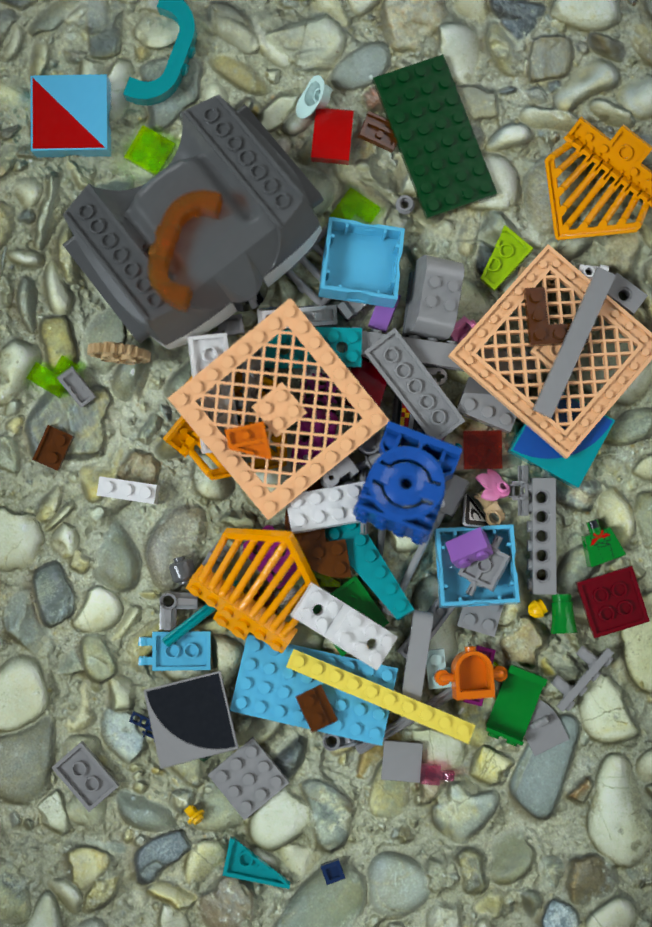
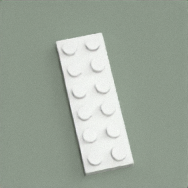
[187,333,238,454]

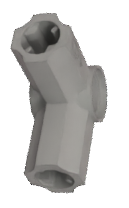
[159,590,198,630]

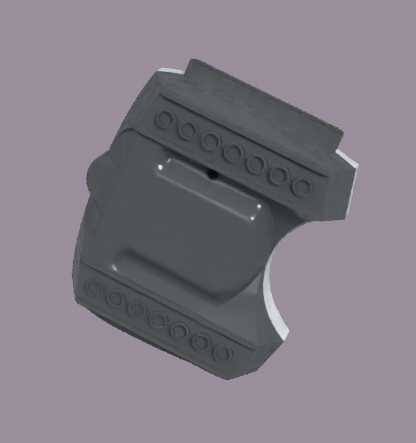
[62,94,324,349]

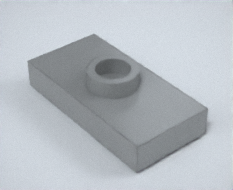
[57,366,96,408]

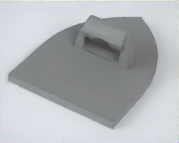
[525,699,569,756]

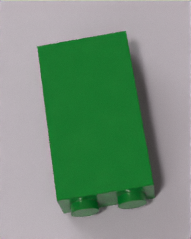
[485,664,548,747]

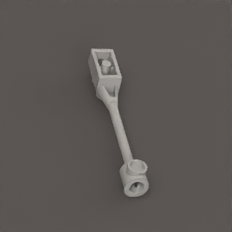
[379,474,470,618]

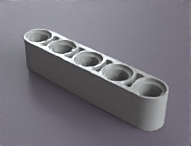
[401,610,434,702]

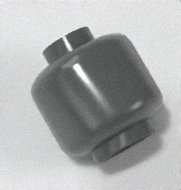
[169,556,196,585]

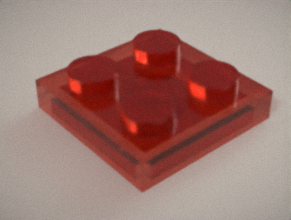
[463,430,503,470]

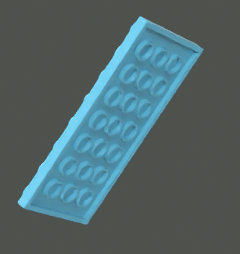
[229,634,398,746]

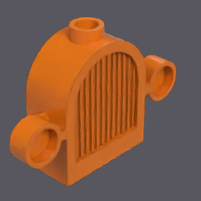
[434,646,508,700]

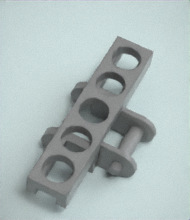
[508,465,529,516]

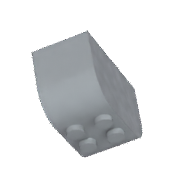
[404,255,464,342]

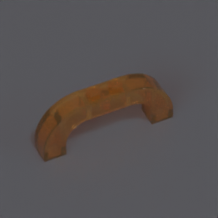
[148,190,224,312]

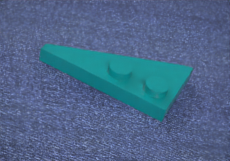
[222,836,291,889]

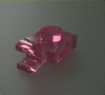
[420,763,454,786]

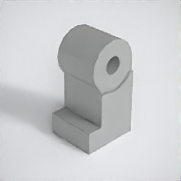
[337,301,369,322]
[320,456,359,488]

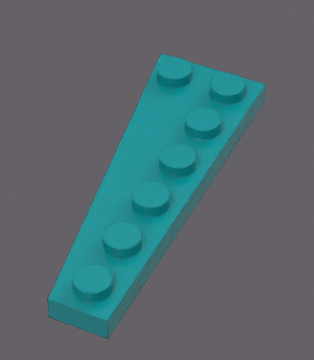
[325,523,415,620]

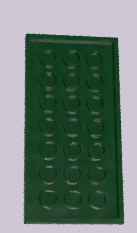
[372,54,497,220]

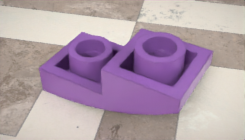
[368,294,401,333]

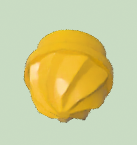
[528,599,548,618]

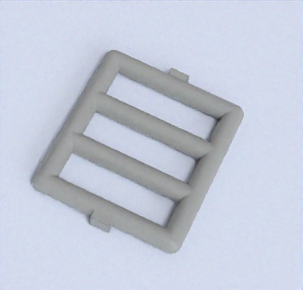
[285,226,332,305]

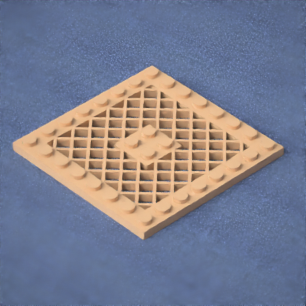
[448,244,652,459]
[168,298,390,520]

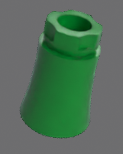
[550,594,578,634]

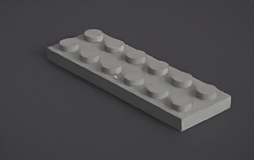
[364,328,465,440]

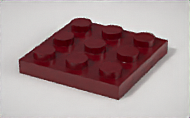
[575,565,650,638]

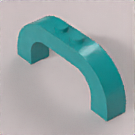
[123,0,197,106]

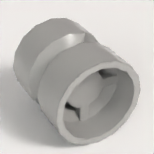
[358,432,382,455]

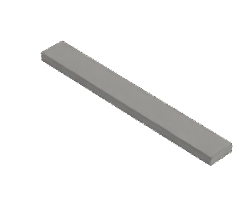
[532,267,616,418]

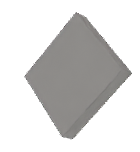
[381,740,423,783]

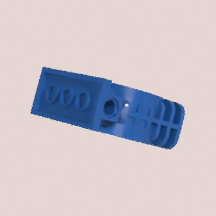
[353,421,463,545]

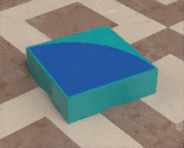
[507,392,615,489]

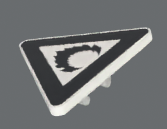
[463,494,490,528]

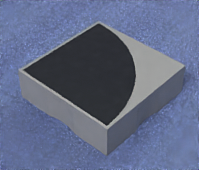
[144,671,239,769]

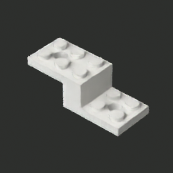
[290,582,398,670]

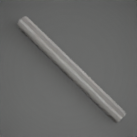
[355,687,453,754]

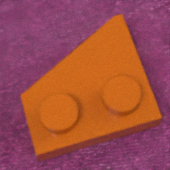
[225,421,272,459]

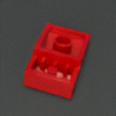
[311,108,354,165]

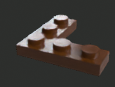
[524,287,589,347]

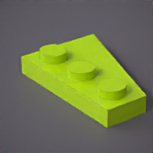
[481,225,533,292]

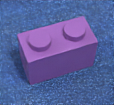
[445,527,494,569]

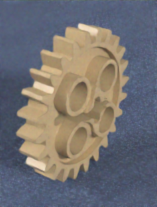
[87,342,151,365]

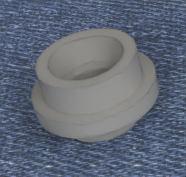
[396,195,415,215]

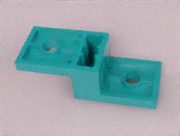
[264,327,362,370]

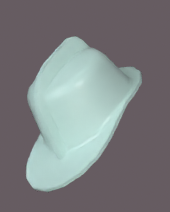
[296,75,332,119]

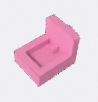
[450,316,477,345]

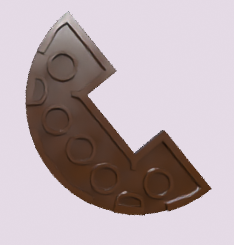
[285,478,352,579]

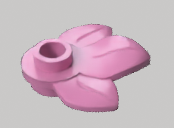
[475,469,511,501]

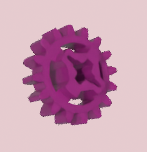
[299,372,338,407]

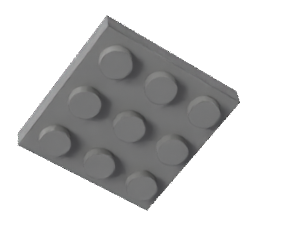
[208,737,290,820]

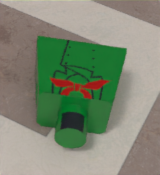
[581,519,626,567]

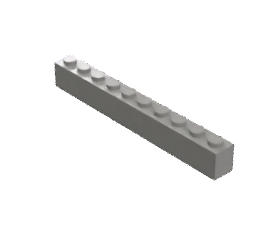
[344,327,536,381]

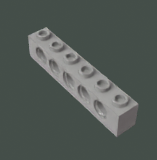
[527,478,557,594]

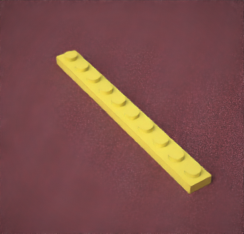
[286,649,475,744]

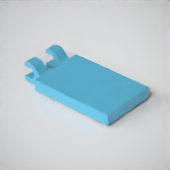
[139,631,211,671]

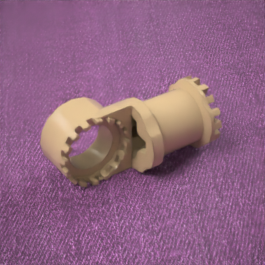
[474,488,505,526]

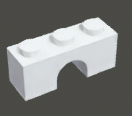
[97,476,160,504]

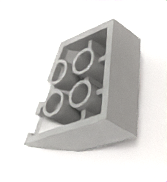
[456,377,529,434]

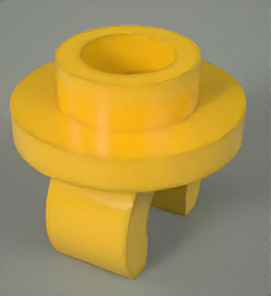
[184,805,205,825]

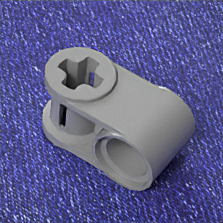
[322,733,361,751]

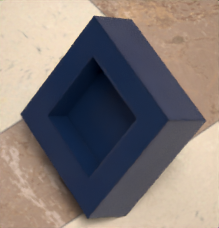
[320,858,345,885]

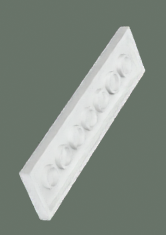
[287,470,445,534]

